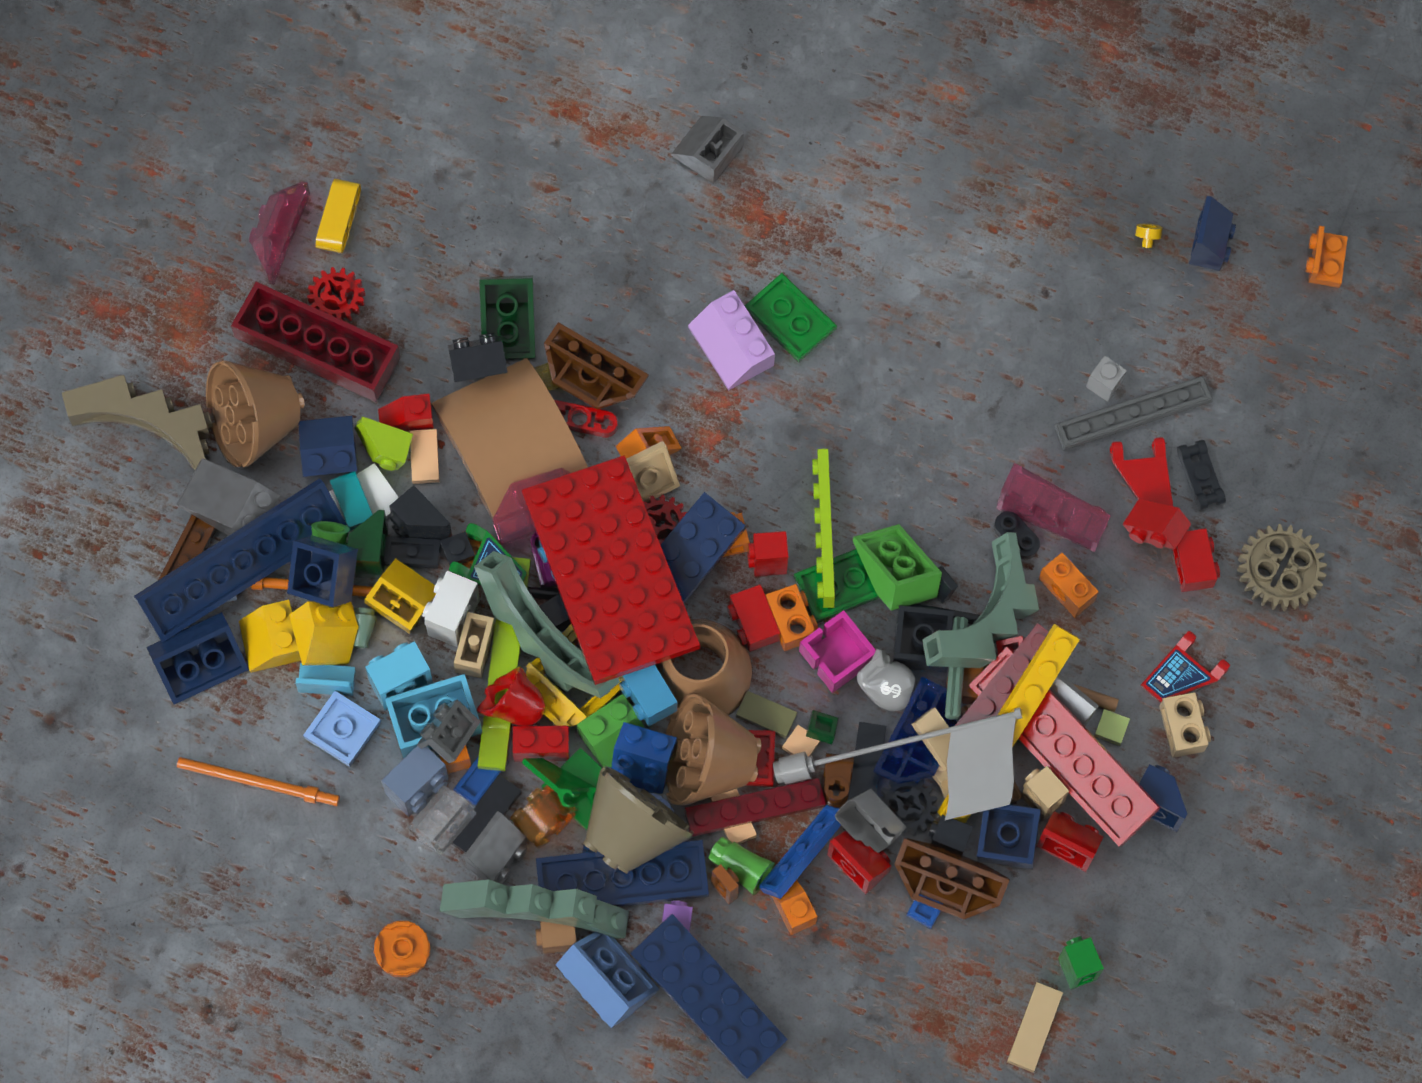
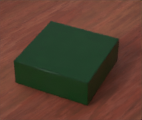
[806,710,839,745]

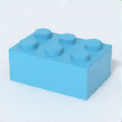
[385,674,482,758]

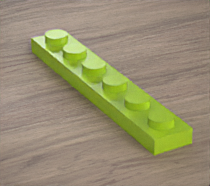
[812,449,835,608]

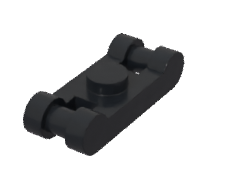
[1177,440,1226,510]

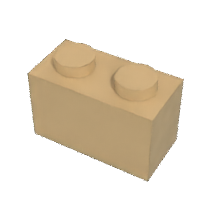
[454,612,495,679]

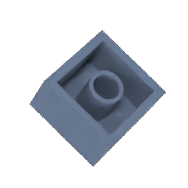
[381,746,449,817]

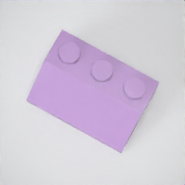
[688,290,775,391]

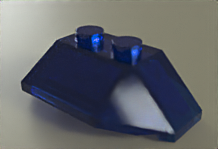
[873,677,957,784]

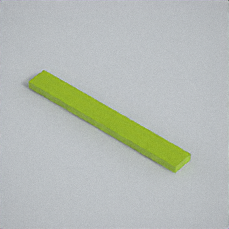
[478,557,531,771]

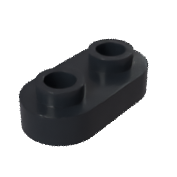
[994,511,1040,560]

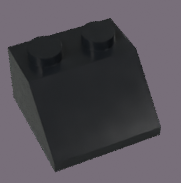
[389,485,452,541]

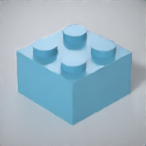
[365,641,433,710]

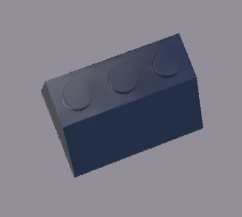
[146,612,249,705]

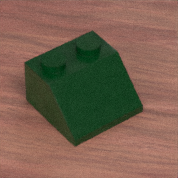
[343,510,389,579]

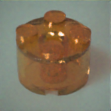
[510,785,577,849]

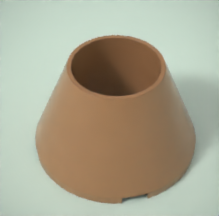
[655,619,752,719]

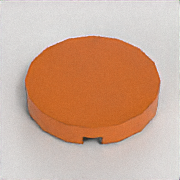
[374,920,430,977]

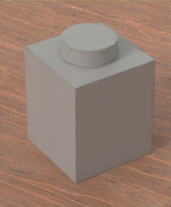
[1086,356,1127,402]

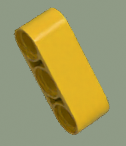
[316,178,361,254]

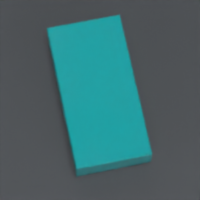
[330,471,373,530]

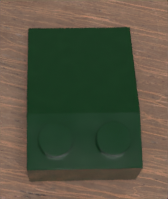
[479,275,535,359]

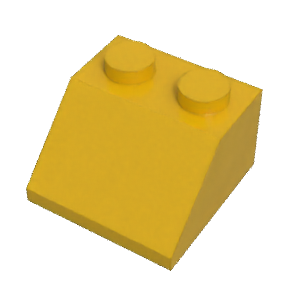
[239,600,301,673]
[289,601,358,665]

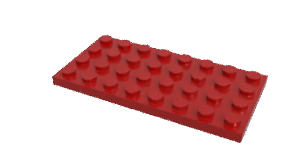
[522,455,700,685]

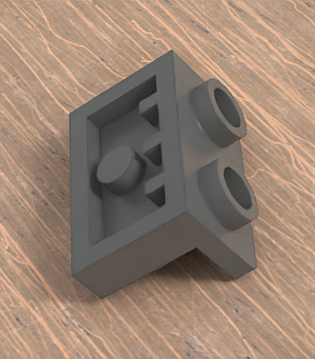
[417,699,481,763]

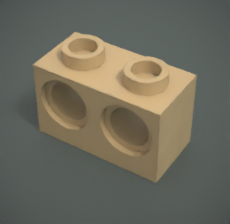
[1159,692,1211,758]
[1022,766,1069,821]

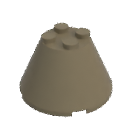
[583,765,694,874]

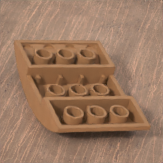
[431,358,588,539]

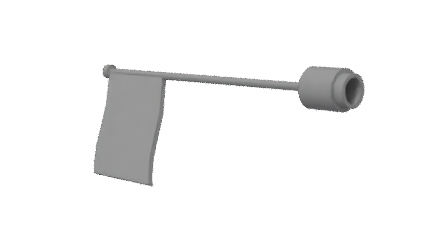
[773,707,1023,820]

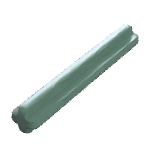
[945,617,968,720]

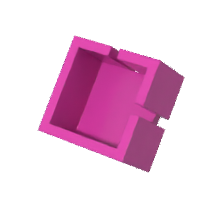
[799,610,876,693]

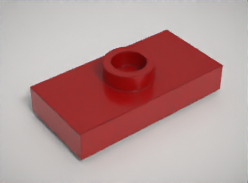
[745,730,775,787]

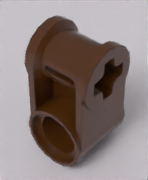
[823,753,854,808]

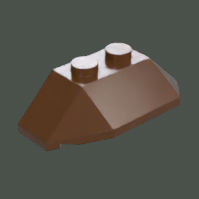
[544,322,649,410]
[894,838,1010,919]

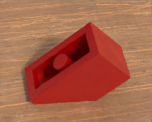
[378,394,434,433]

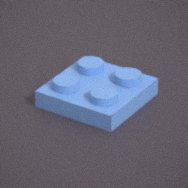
[303,691,381,767]

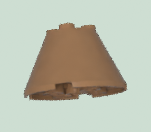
[206,361,305,467]
[665,694,761,806]

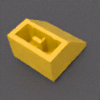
[364,558,436,634]

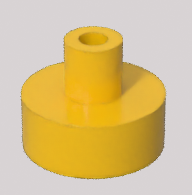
[1135,223,1163,248]

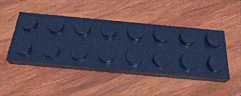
[134,478,347,643]

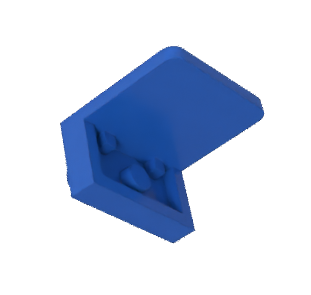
[611,722,677,794]

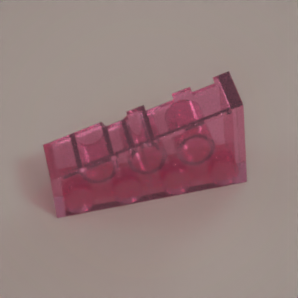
[996,463,1110,552]

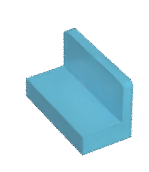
[295,663,356,696]

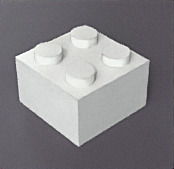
[422,571,480,648]

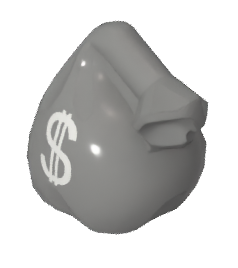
[857,649,915,711]

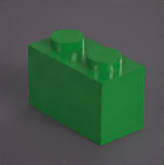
[1058,936,1104,990]

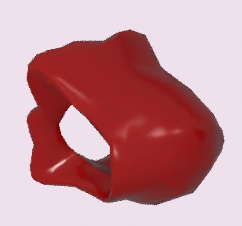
[477,666,545,726]

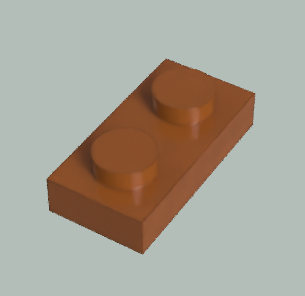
[711,864,739,904]

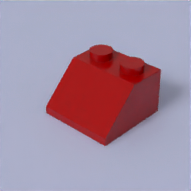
[1036,811,1104,872]
[827,830,892,894]

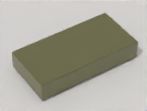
[736,691,797,739]

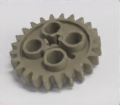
[1237,524,1327,611]

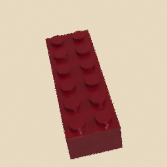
[231,282,401,402]

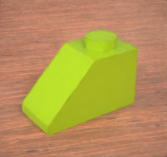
[354,417,413,471]

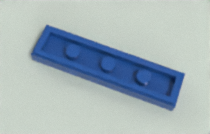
[759,805,841,899]

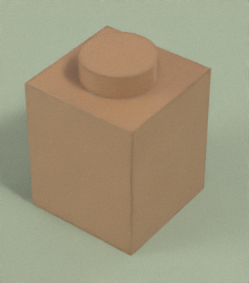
[535,921,576,954]

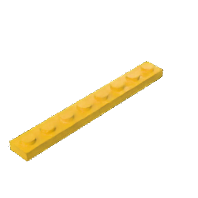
[937,624,1080,823]

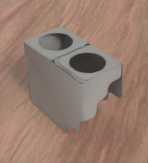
[835,789,907,853]

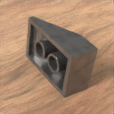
[177,458,280,536]

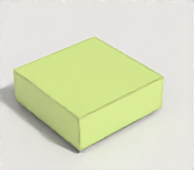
[1094,709,1130,746]

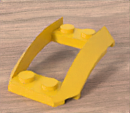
[526,624,621,727]

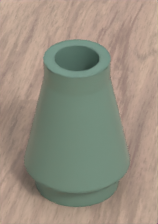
[353,607,377,648]

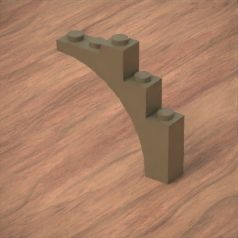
[62,375,213,470]

